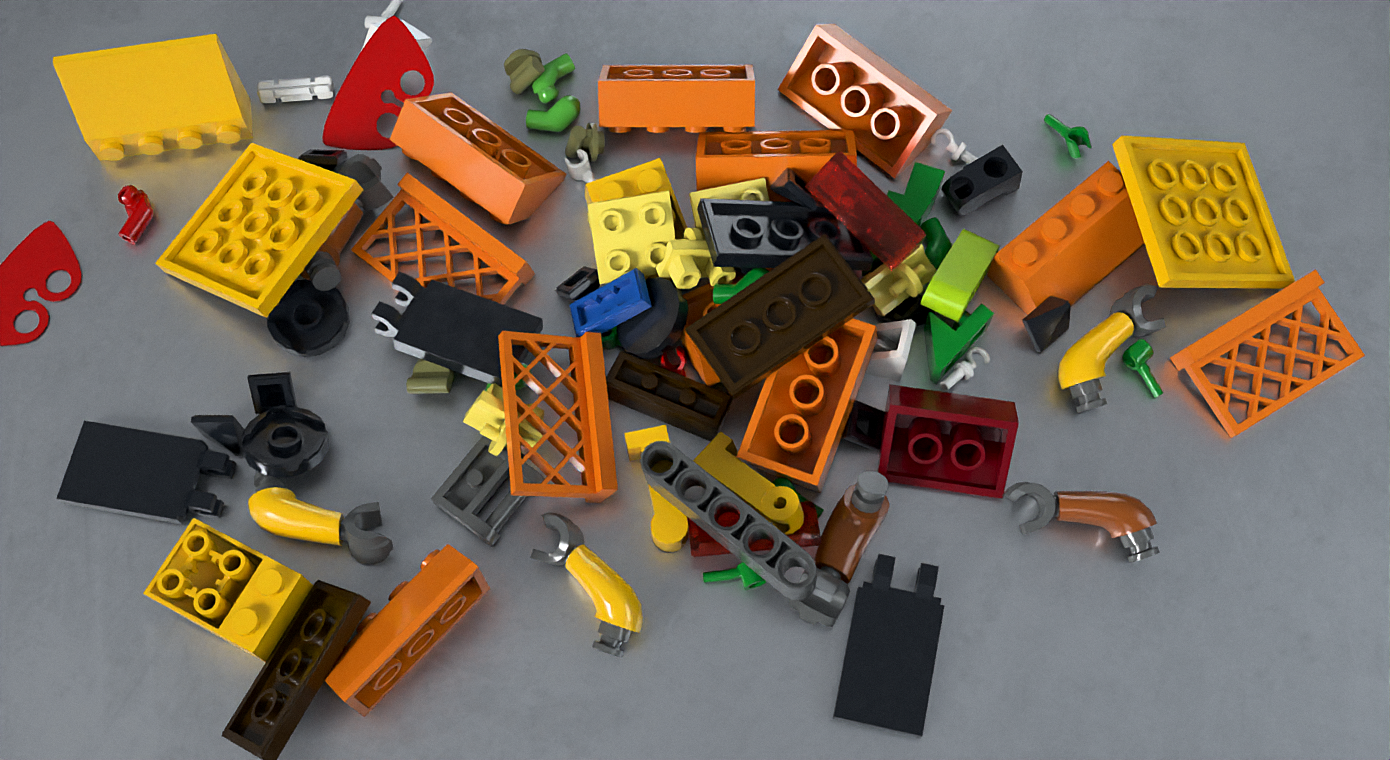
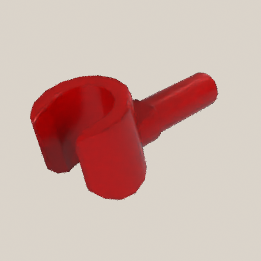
[661,346,688,377]

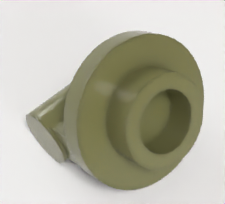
[504,49,545,95]
[565,123,605,162]
[406,359,455,394]

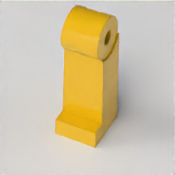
[624,425,688,552]
[693,431,804,535]

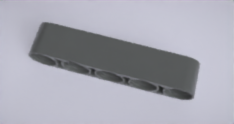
[640,441,817,600]

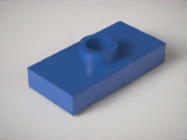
[569,268,652,338]

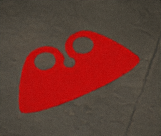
[322,16,434,150]
[0,221,82,346]

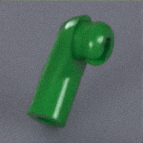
[920,217,952,270]

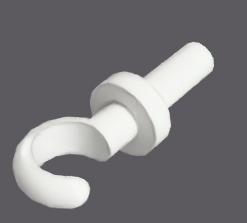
[931,129,978,164]
[940,347,990,391]

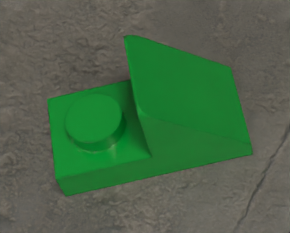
[924,303,994,385]

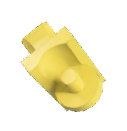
[656,227,736,289]
[860,240,937,316]
[463,383,550,456]

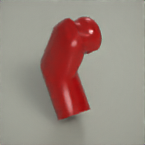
[118,185,153,245]

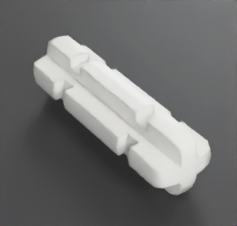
[257,76,334,103]

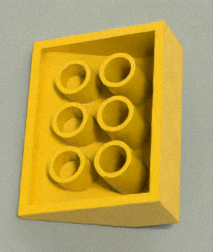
[53,34,253,161]

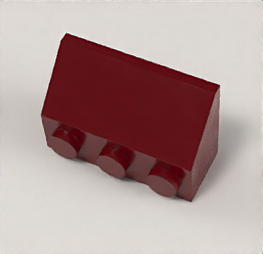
[877,384,1019,499]

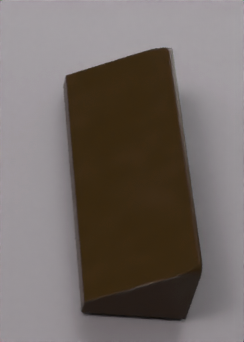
[606,351,734,442]

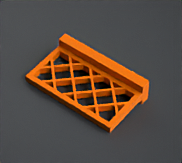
[351,172,535,305]
[1170,269,1365,438]
[498,331,618,503]

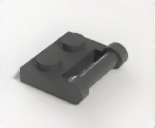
[431,436,545,546]

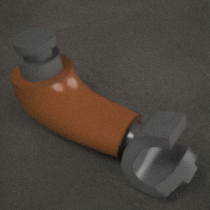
[300,154,394,291]
[788,471,890,627]
[1002,482,1160,563]

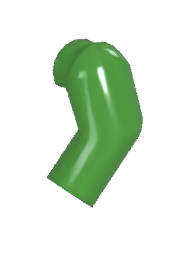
[532,53,575,103]
[526,95,581,132]

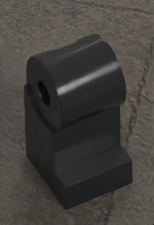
[941,145,1023,216]

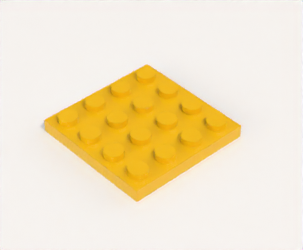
[1112,135,1295,289]
[155,143,364,318]

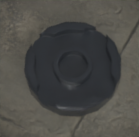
[617,277,688,359]
[267,279,350,357]
[242,407,329,478]

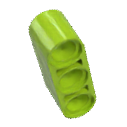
[921,229,1000,322]

